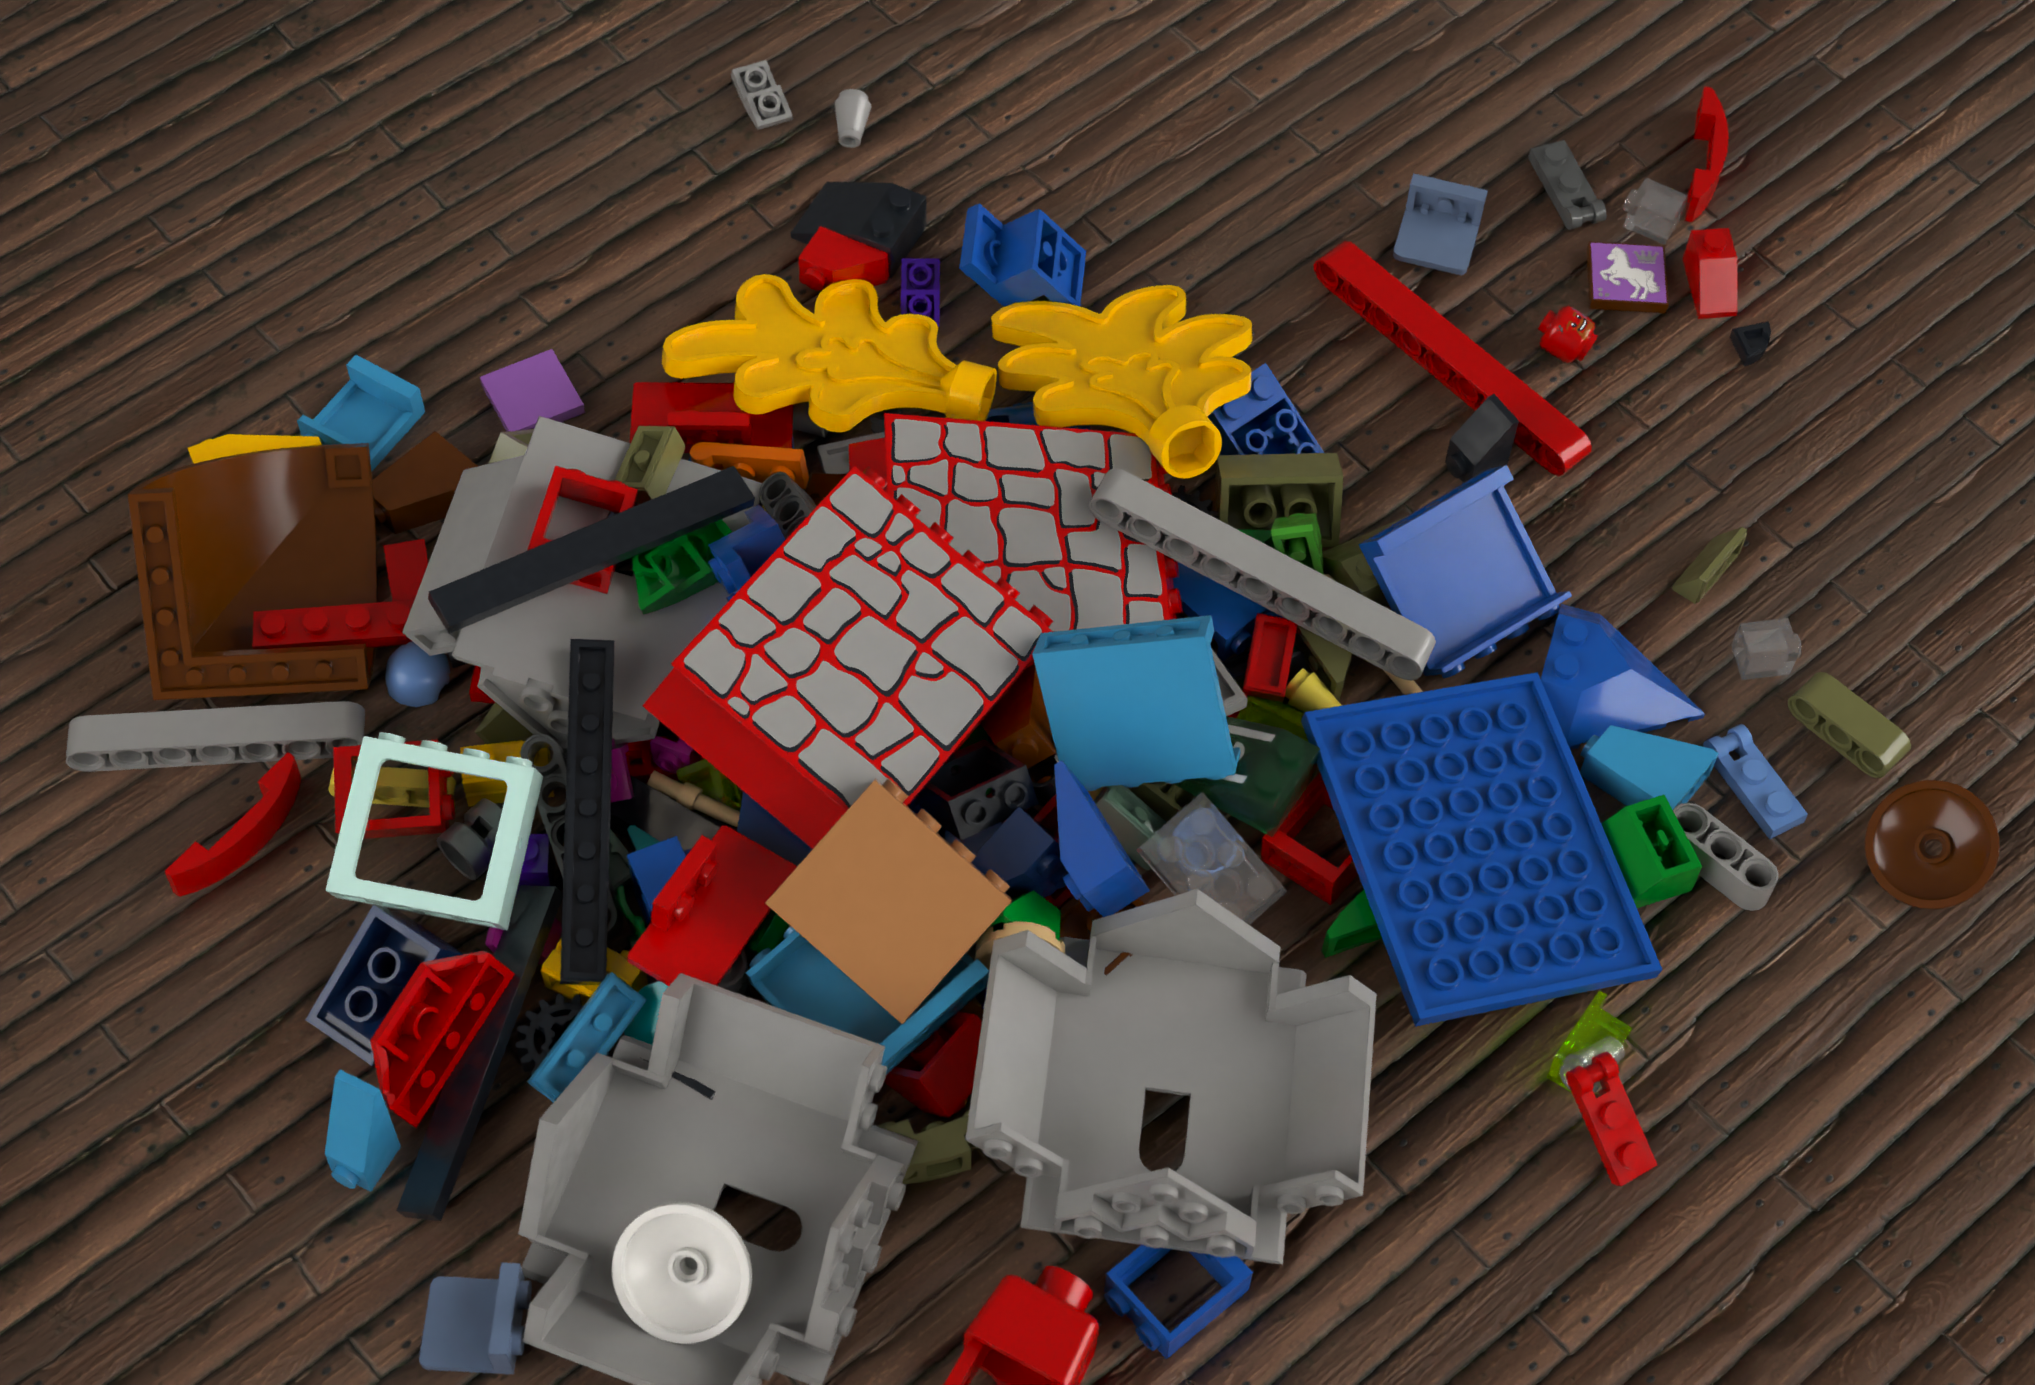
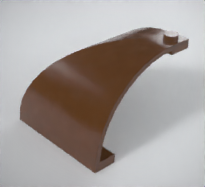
[128,443,378,700]

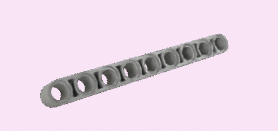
[1089,469,1436,681]

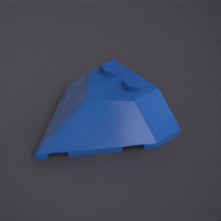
[1541,604,1705,750]

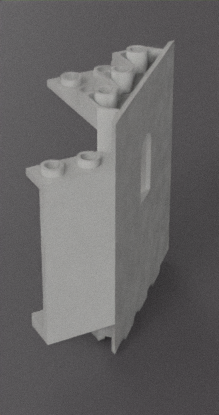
[402,416,763,754]
[965,889,1377,1265]
[518,973,918,1385]

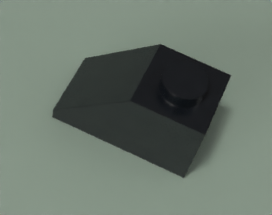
[1445,394,1519,483]

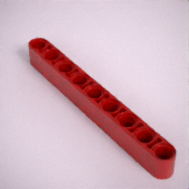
[1314,240,1592,476]

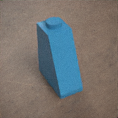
[1580,725,1719,810]

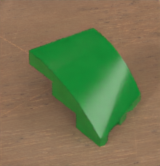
[632,519,732,614]

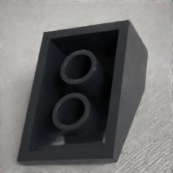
[791,182,927,279]

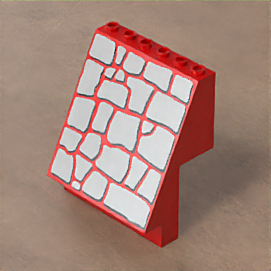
[849,413,1182,668]
[642,466,1053,849]

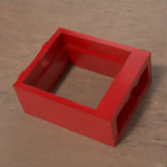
[527,466,638,594]
[333,739,455,839]
[1261,773,1358,905]

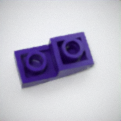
[901,258,940,329]

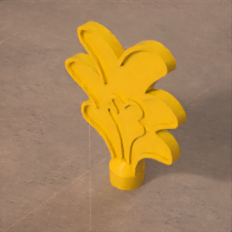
[662,274,997,433]
[991,285,1252,479]

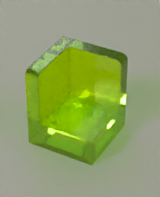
[676,759,741,818]

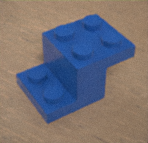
[959,203,1086,307]
[708,504,785,601]

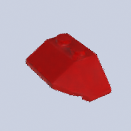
[370,951,515,1128]

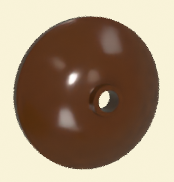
[1865,780,2000,910]

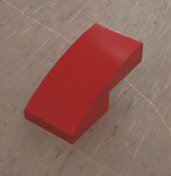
[383,538,429,602]

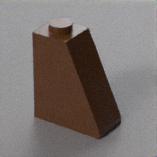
[372,431,478,534]
[980,664,1056,769]

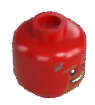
[1537,305,1598,364]

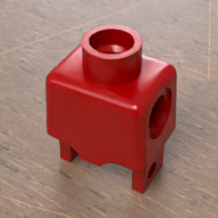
[944,1265,1099,1385]

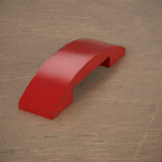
[1685,86,1729,222]
[164,752,302,897]

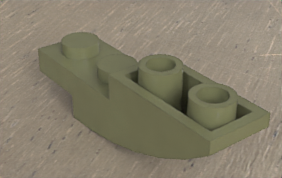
[878,1110,978,1184]

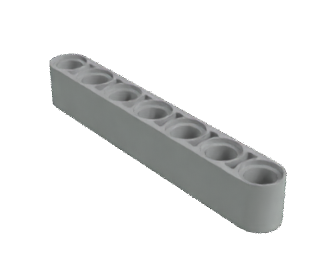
[66,701,365,772]

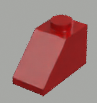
[798,226,889,291]
[1682,228,1738,319]

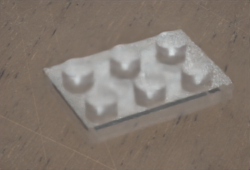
[1136,792,1287,925]

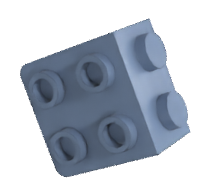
[1393,173,1488,275]
[419,1262,532,1375]

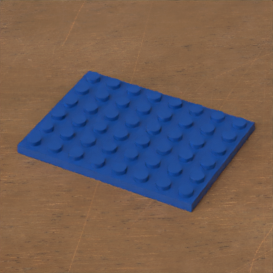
[1301,672,1662,1027]

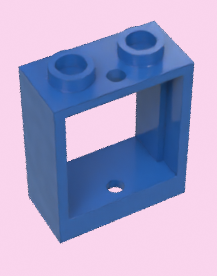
[1104,1245,1253,1359]

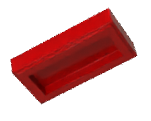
[1242,613,1297,702]

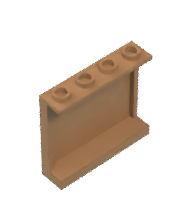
[765,778,1011,1024]

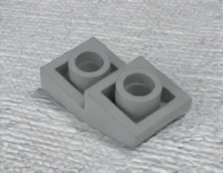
[731,60,793,130]

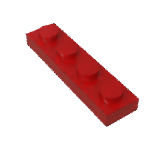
[252,600,414,649]

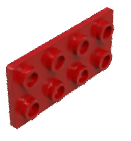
[629,382,794,453]
[627,825,797,986]

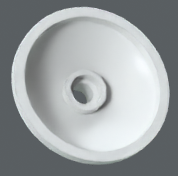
[612,1202,752,1344]

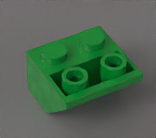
[1601,795,1702,908]

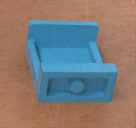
[297,355,425,472]

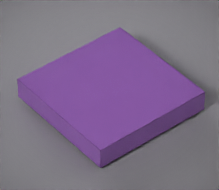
[480,349,585,432]

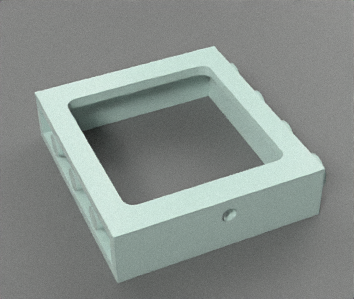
[325,732,543,931]

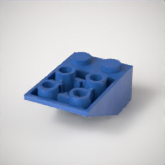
[1208,363,1324,455]

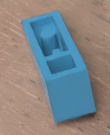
[325,1070,401,1192]

